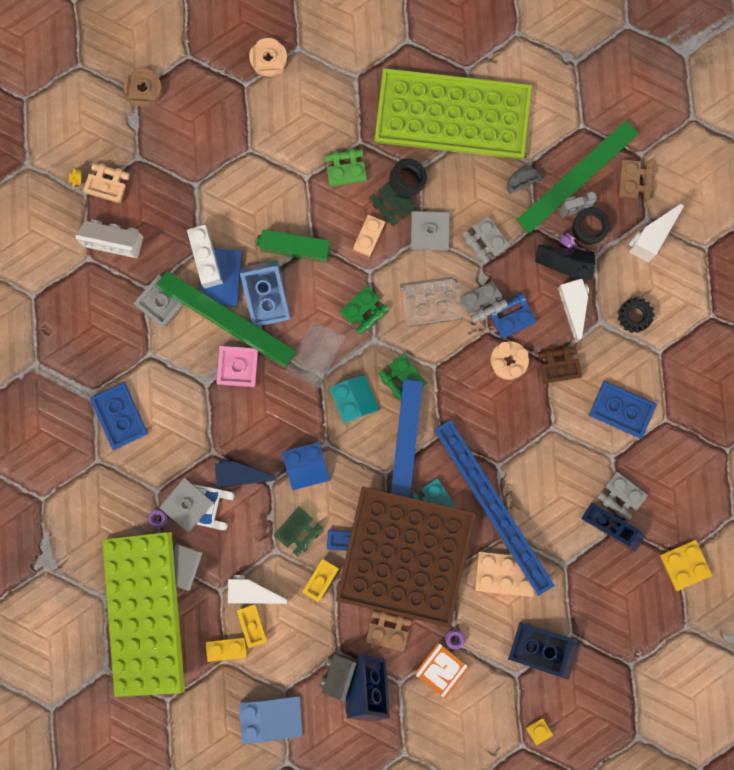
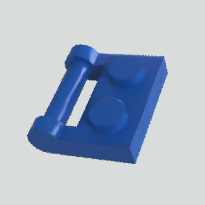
[490,292,536,339]

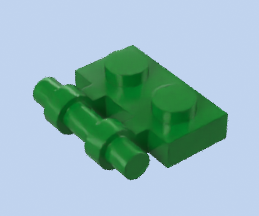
[339,286,389,335]
[378,354,427,402]

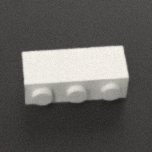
[187,225,223,288]

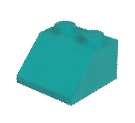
[329,375,379,425]

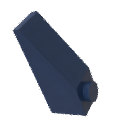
[215,458,276,488]
[581,502,645,552]

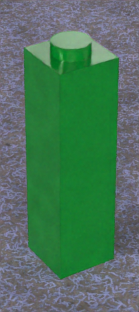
[256,229,330,263]

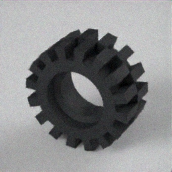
[617,297,654,333]

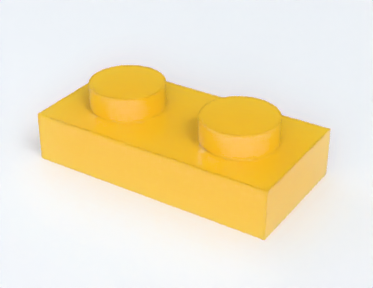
[302,559,339,602]
[237,604,268,648]
[206,637,247,662]

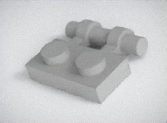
[559,192,597,219]
[462,216,510,265]
[459,281,508,323]
[597,472,648,521]

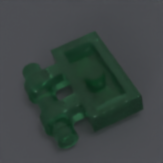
[369,181,418,227]
[273,506,323,557]

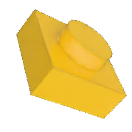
[525,717,553,746]

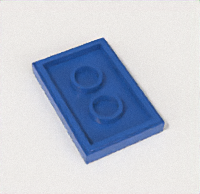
[200,249,242,307]
[588,381,657,439]
[90,382,149,450]

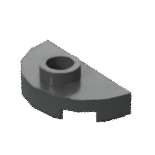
[507,166,543,194]

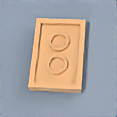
[475,552,534,597]

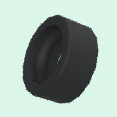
[389,158,427,197]
[572,207,610,245]

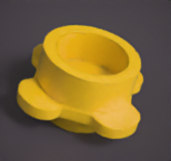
[69,167,81,188]

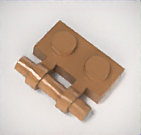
[618,160,655,200]
[366,610,411,652]

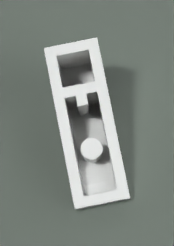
[558,279,589,342]
[228,575,288,604]

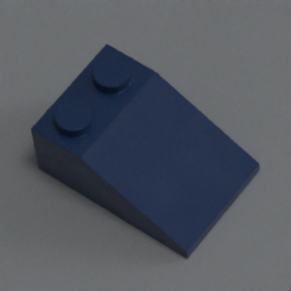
[508,622,580,680]
[345,654,390,722]

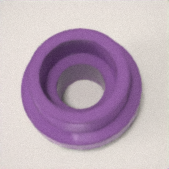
[559,233,577,249]
[148,509,168,528]
[445,629,465,649]

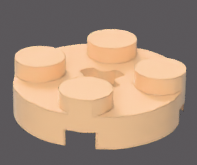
[249,38,287,77]
[490,341,529,380]

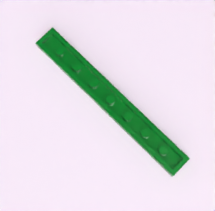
[516,121,639,234]
[156,271,296,368]

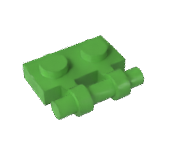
[325,149,367,187]

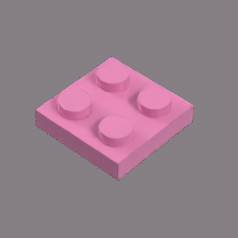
[217,346,258,387]

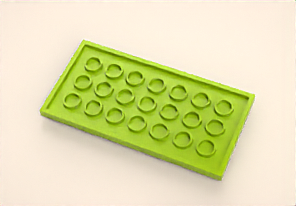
[374,68,532,160]
[102,532,185,697]

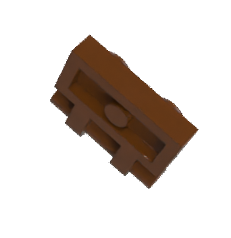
[538,346,582,384]

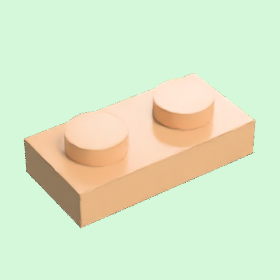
[353,215,385,257]

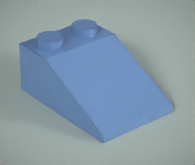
[240,260,290,327]
[239,696,303,744]

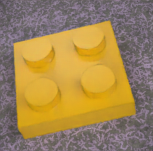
[659,540,712,591]

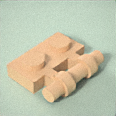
[83,163,130,203]

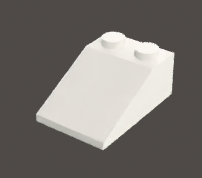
[629,204,684,263]

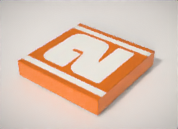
[414,643,469,698]

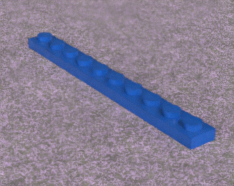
[434,420,555,596]

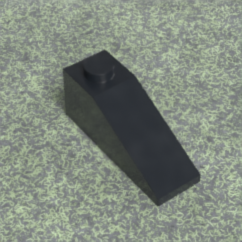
[535,244,596,280]

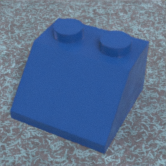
[282,442,330,490]

